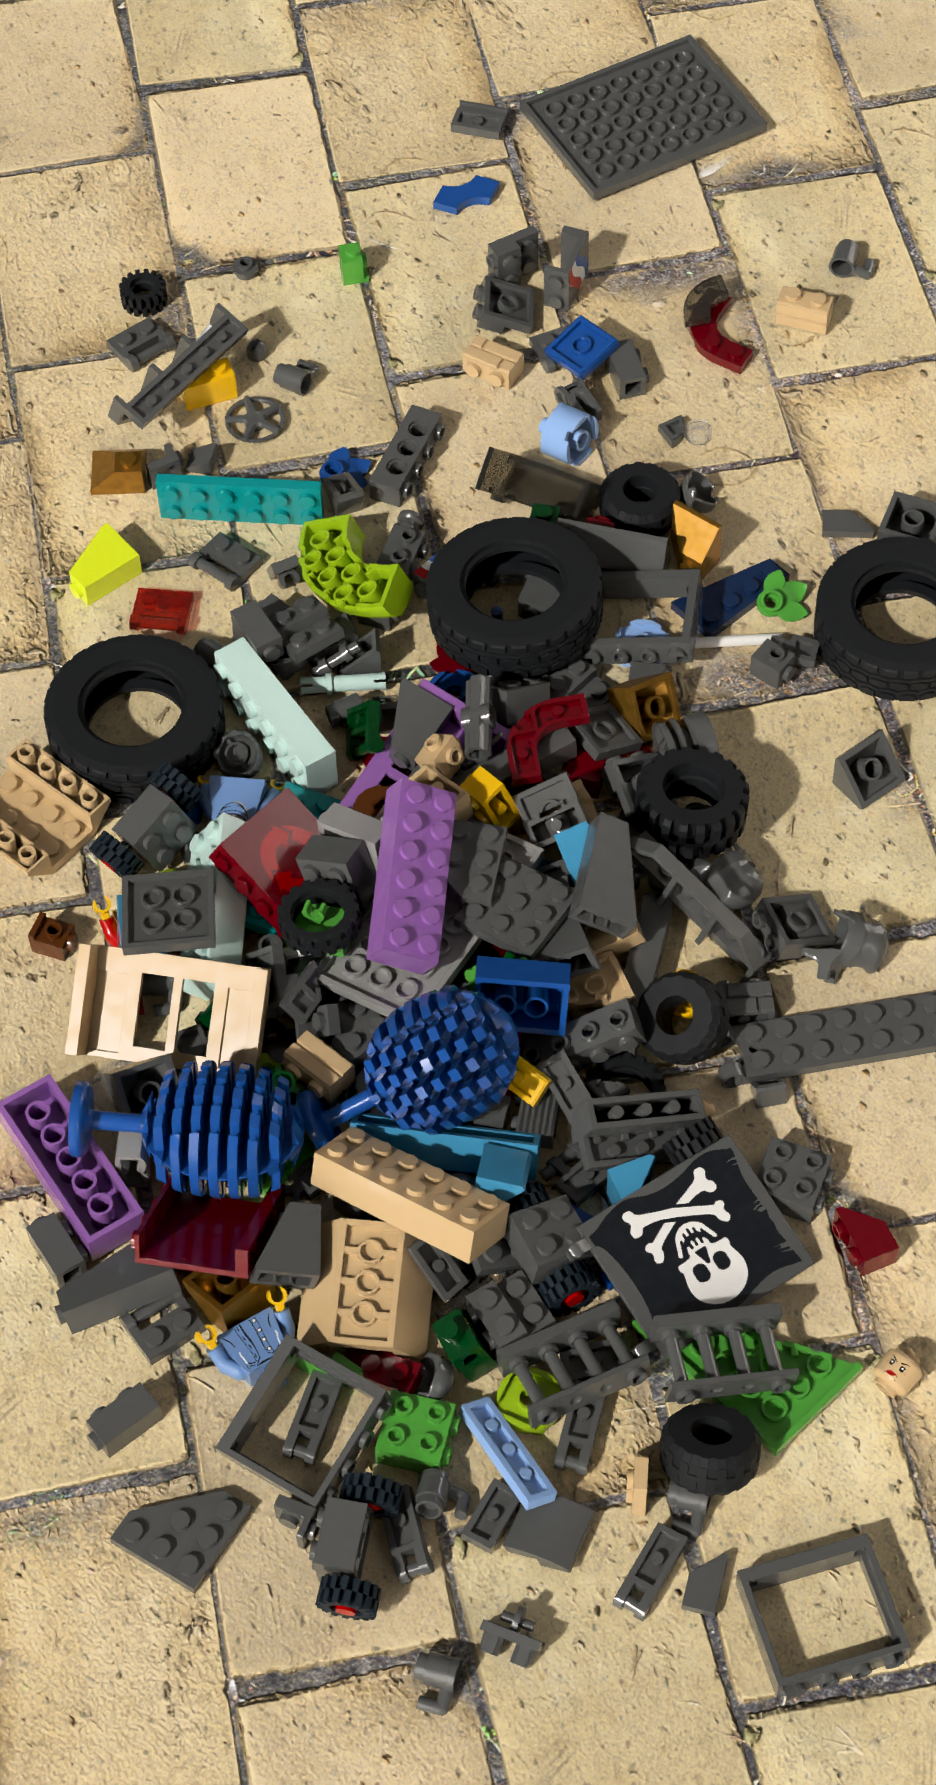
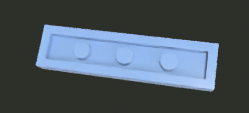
[459,1396,557,1511]

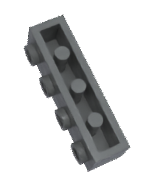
[358,524,429,631]
[519,998,646,1072]

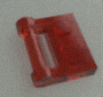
[129,588,194,635]

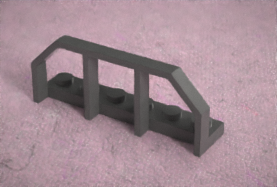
[108,303,248,429]
[630,830,774,983]

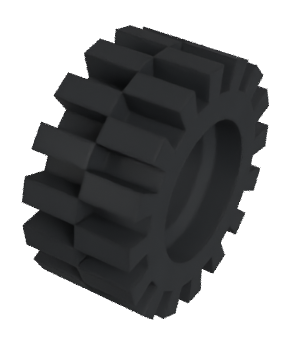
[119,269,168,317]
[662,1115,723,1167]

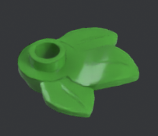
[756,570,808,622]

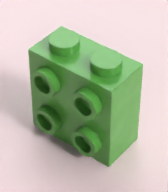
[375,1390,461,1473]

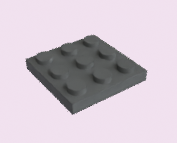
[454,855,575,960]
[122,868,216,956]

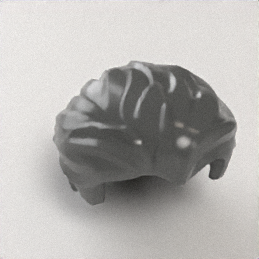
[212,729,263,778]

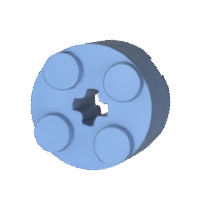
[538,402,599,466]

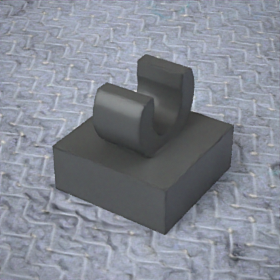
[267,555,300,589]

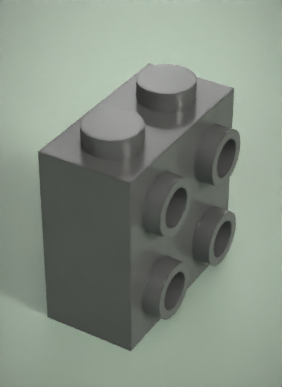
[757,1136,836,1224]

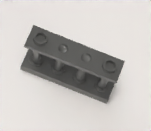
[496,1299,651,1428]
[648,1302,800,1404]

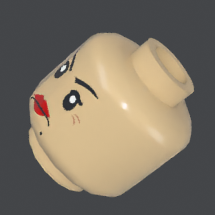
[873,1348,922,1398]

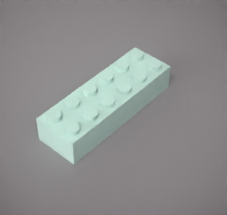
[213,637,339,794]
[180,812,247,1001]

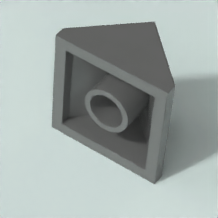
[832,729,906,809]

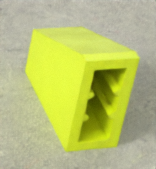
[69,523,142,606]

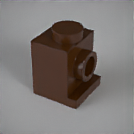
[28,912,78,962]

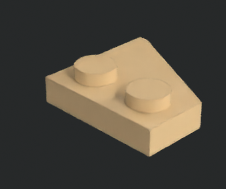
[626,1453,649,1516]

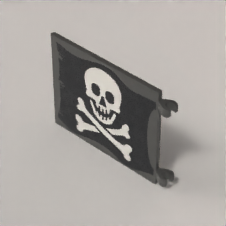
[565,1134,815,1361]

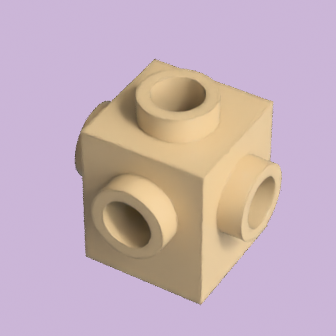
[414,733,466,780]

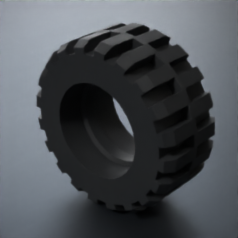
[633,746,750,860]

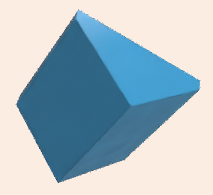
[475,1143,532,1201]
[606,1154,655,1206]

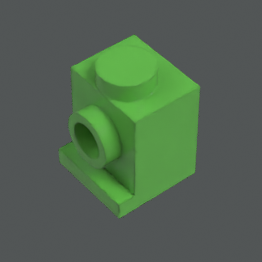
[338,242,369,286]

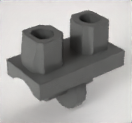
[480,1605,545,1669]

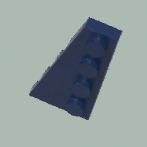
[671,558,790,637]

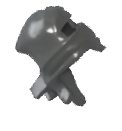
[684,843,764,911]
[800,909,889,984]

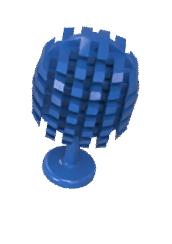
[296,985,520,1149]
[68,1060,305,1199]

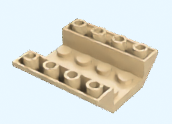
[0,738,111,876]
[297,1218,433,1362]

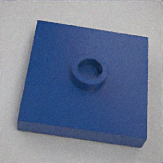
[544,315,620,381]

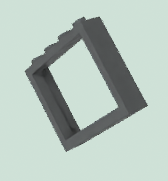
[579,569,703,664]
[216,1334,392,1512]
[736,1533,911,1698]

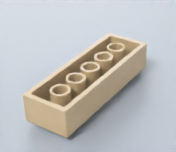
[311,1126,510,1264]

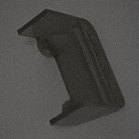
[475,447,602,523]

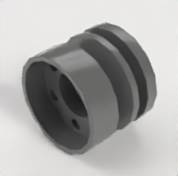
[652,710,719,755]

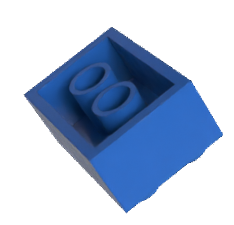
[474,956,571,1036]

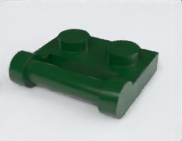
[346,700,384,761]

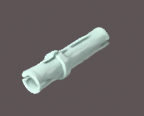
[300,671,386,695]

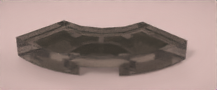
[683,275,729,328]

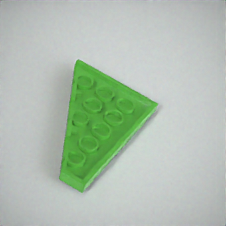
[631,1319,864,1456]

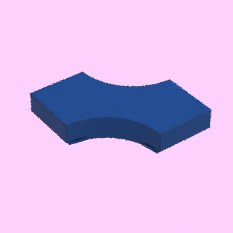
[433,175,499,215]

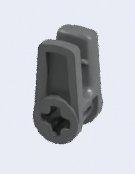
[554,377,602,421]

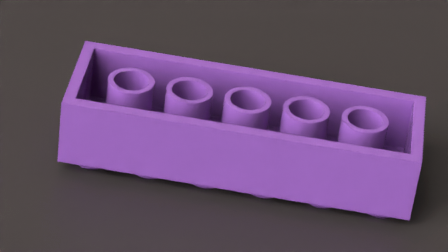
[366,777,457,974]
[0,1074,144,1261]

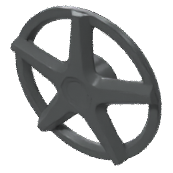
[225,395,285,443]

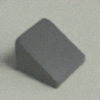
[185,443,218,475]

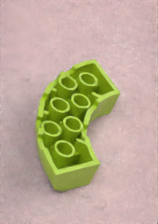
[298,514,414,618]

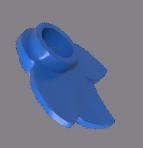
[319,447,371,488]

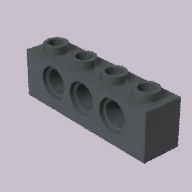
[369,405,445,507]

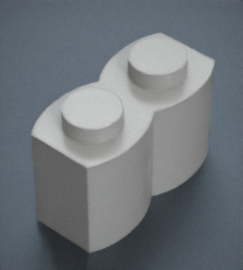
[115,1131,153,1188]

